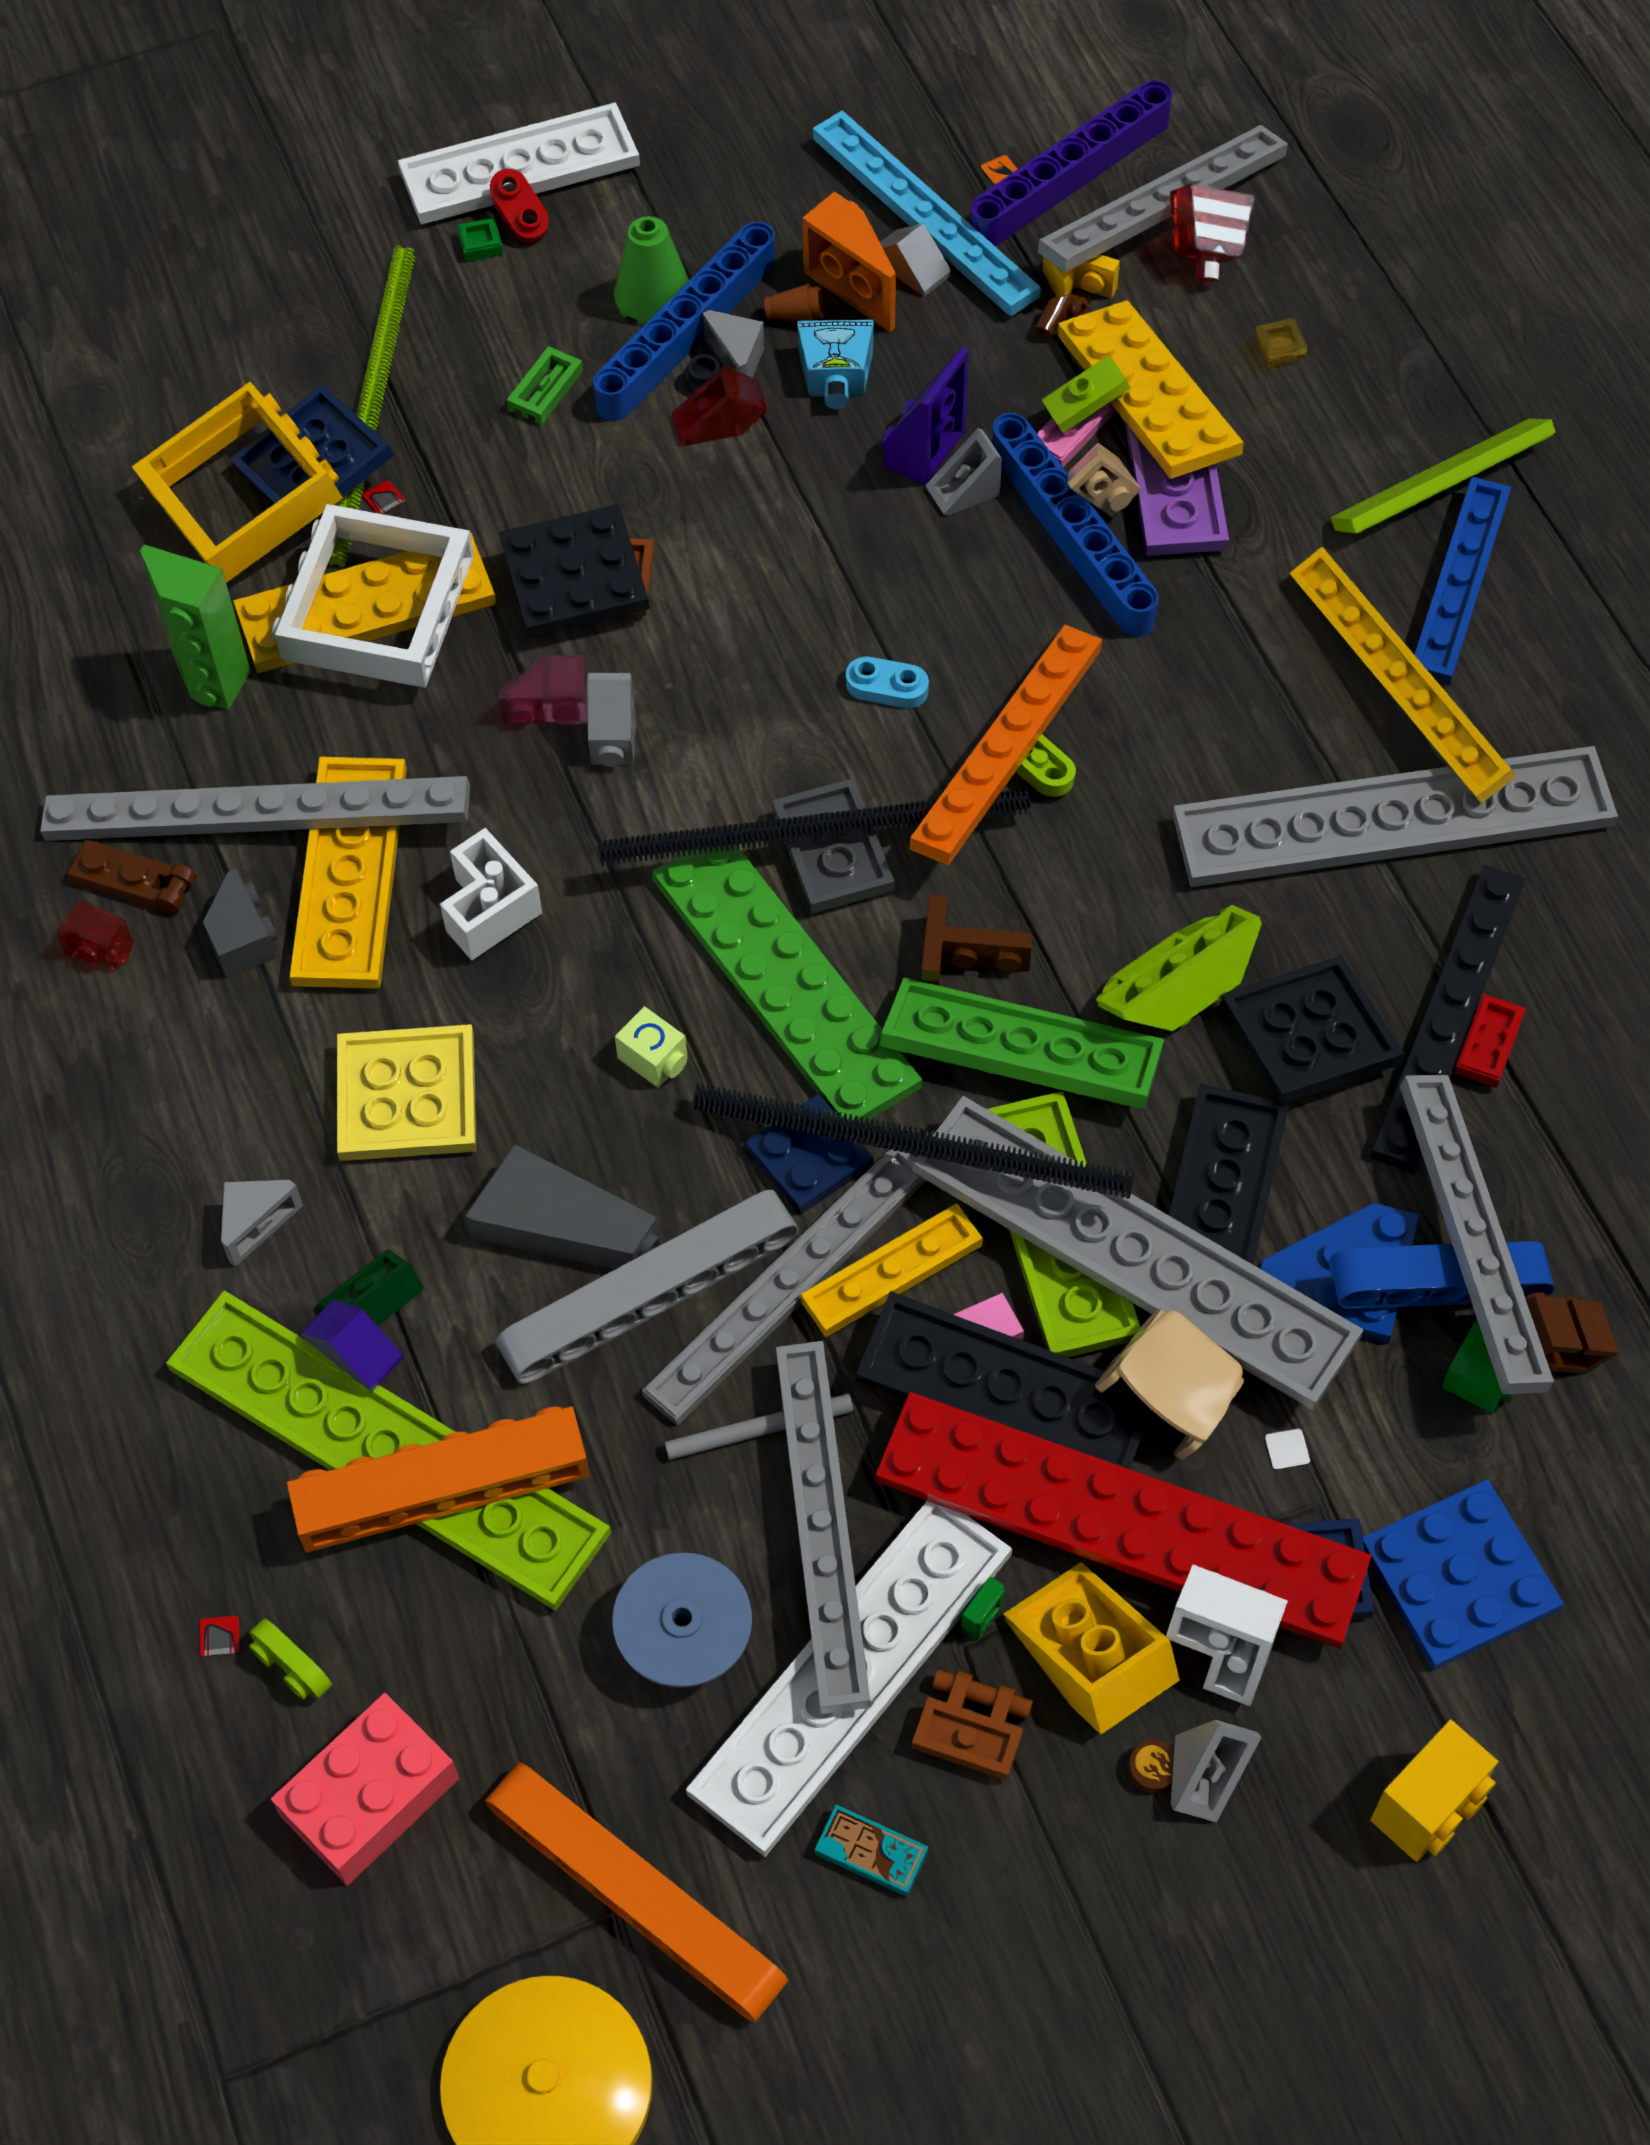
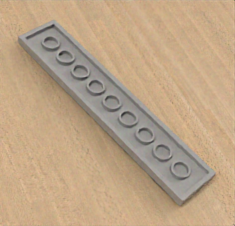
[1173,746,1618,887]
[912,1096,1364,1410]

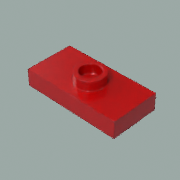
[1454,993,1526,1088]

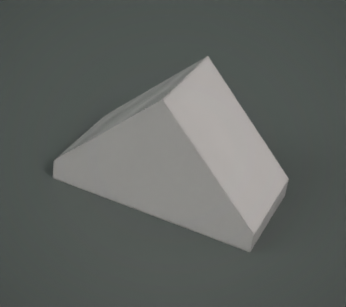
[880,223,951,297]
[703,310,764,393]
[926,428,1002,516]
[221,1180,303,1267]
[1171,1720,1261,1822]

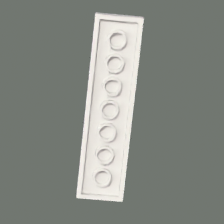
[686,1501,1012,1857]

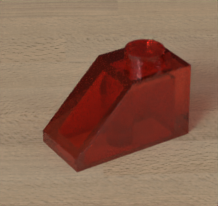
[672,365,767,446]

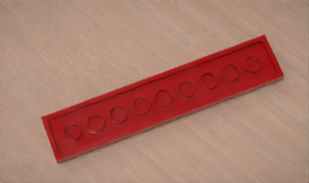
[875,1392,1372,1650]

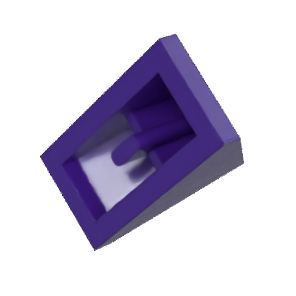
[301,1300,404,1393]

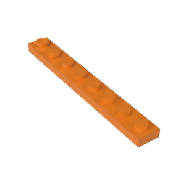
[910,625,1102,866]

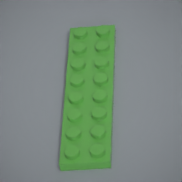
[652,844,922,1122]

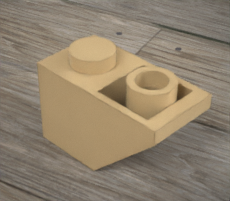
[1067,443,1142,517]

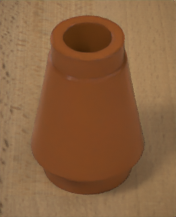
[764,284,823,322]

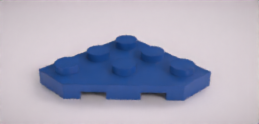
[1261,1203,1419,1344]

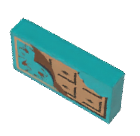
[814,1805,929,1897]

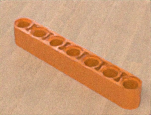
[485,1762,789,2023]

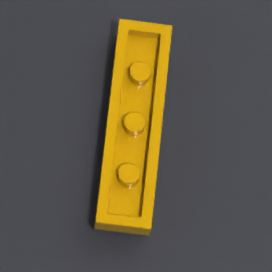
[800,1203,983,1338]

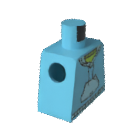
[798,320,873,409]

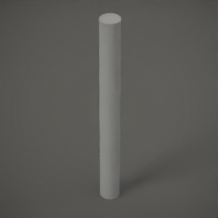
[664,1393,853,1460]

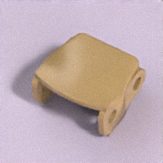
[1095,1308,1244,1460]

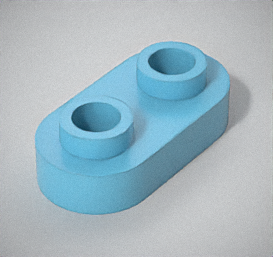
[846,656,929,709]

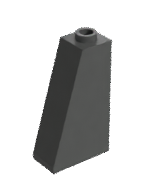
[465,1144,661,1270]

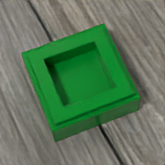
[457,218,503,263]
[961,1576,1005,1641]

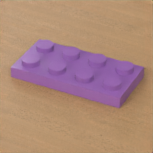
[1126,423,1229,556]

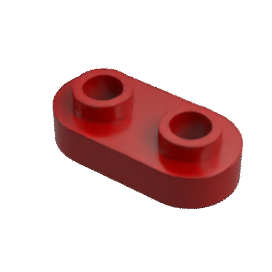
[489,169,549,244]

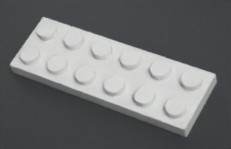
[398,102,640,225]

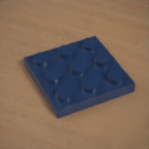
[230,384,394,532]

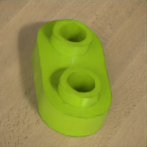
[1016,735,1076,797]
[249,1618,332,1700]

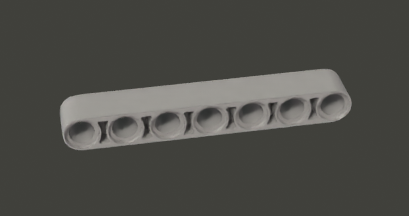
[495,1190,799,1384]

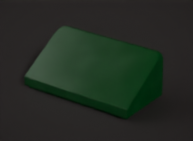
[316,1249,423,1326]

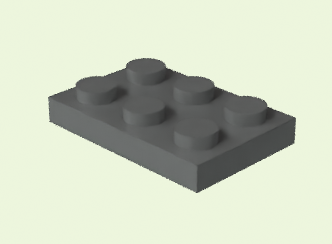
[772,778,895,914]

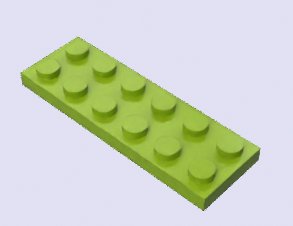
[987,1091,1141,1357]

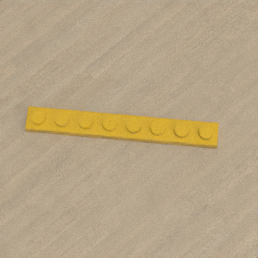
[1290,547,1516,804]

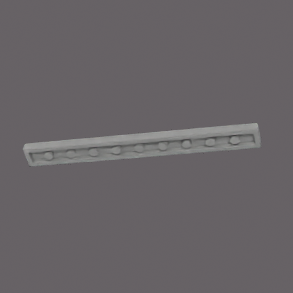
[40,776,470,841]

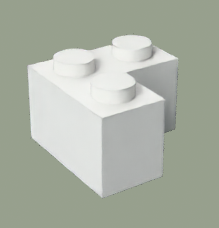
[440,828,542,960]
[1166,1565,1288,1706]

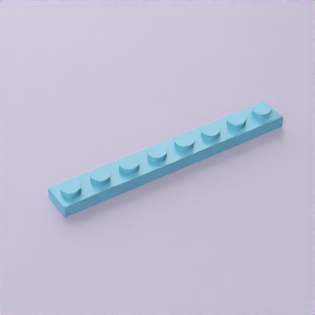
[813,110,1041,317]

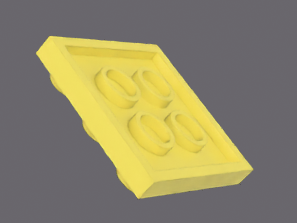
[337,1024,477,1161]

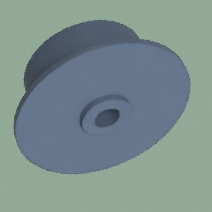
[612,1553,752,1688]

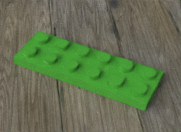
[880,977,1164,1110]

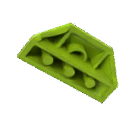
[1096,905,1262,1031]

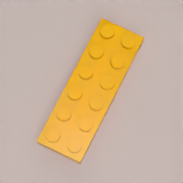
[1057,300,1244,479]
[233,533,496,674]
[290,757,407,989]

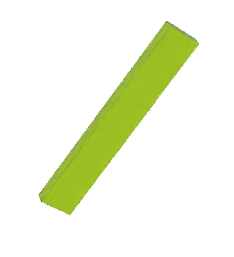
[1331,418,1556,534]

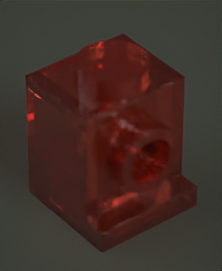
[56,900,134,969]

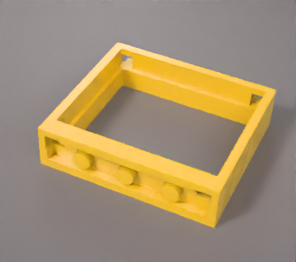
[132,382,343,583]

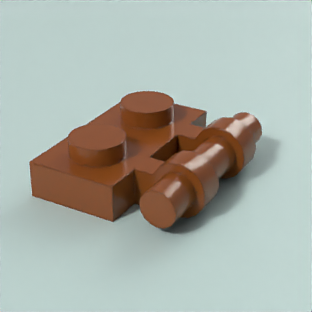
[912,1669,1033,1781]

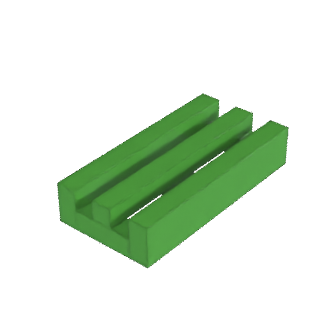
[507,346,583,425]

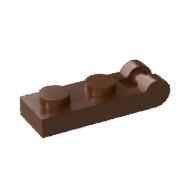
[67,839,197,914]

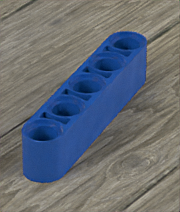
[1328,1241,1555,1309]

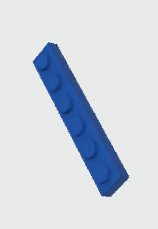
[1414,476,1511,686]

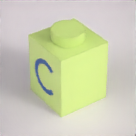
[615,1006,687,1088]

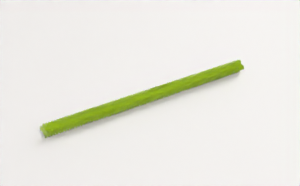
[328,245,415,567]

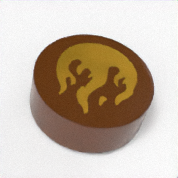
[1128,1740,1174,1794]

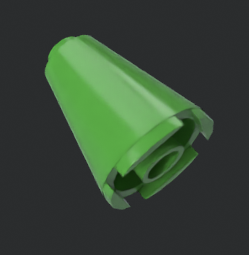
[614,216,689,326]

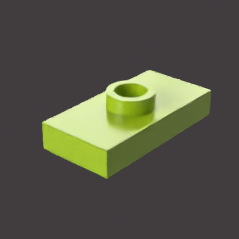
[1041,355,1131,433]

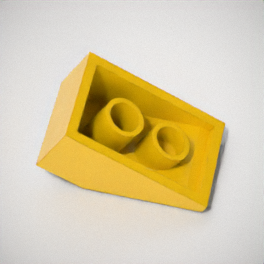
[1003,1562,1180,1735]

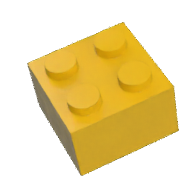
[1370,1719,1499,1863]

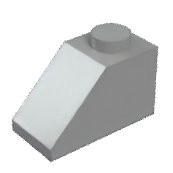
[587,673,636,767]

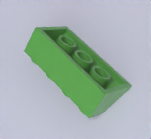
[140,544,251,710]

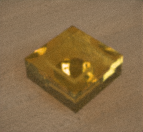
[1255,318,1307,366]

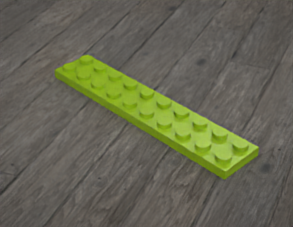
[166,1290,611,1611]

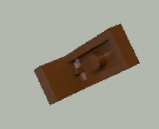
[921,894,1033,986]

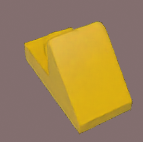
[1042,254,1120,299]

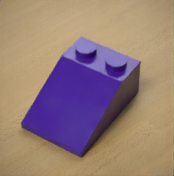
[881,347,969,486]

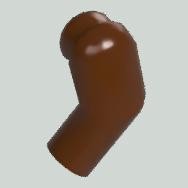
[1034,295,1089,339]

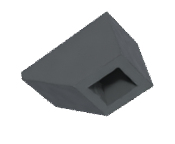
[203,869,277,979]

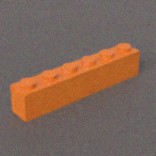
[287,1406,590,1553]

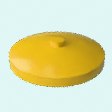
[440,1976,653,2145]

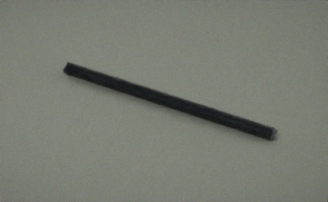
[597,789,1031,866]
[693,1083,1134,1199]

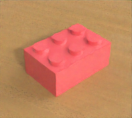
[271,1693,460,1886]

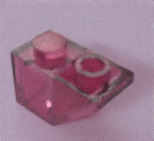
[499,655,588,725]

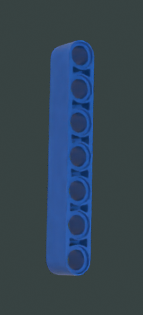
[593,222,775,421]
[992,413,1158,637]

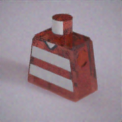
[1170,183,1254,282]

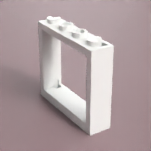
[272,504,474,688]

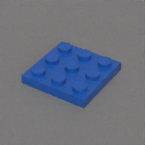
[1362,1479,1564,1671]

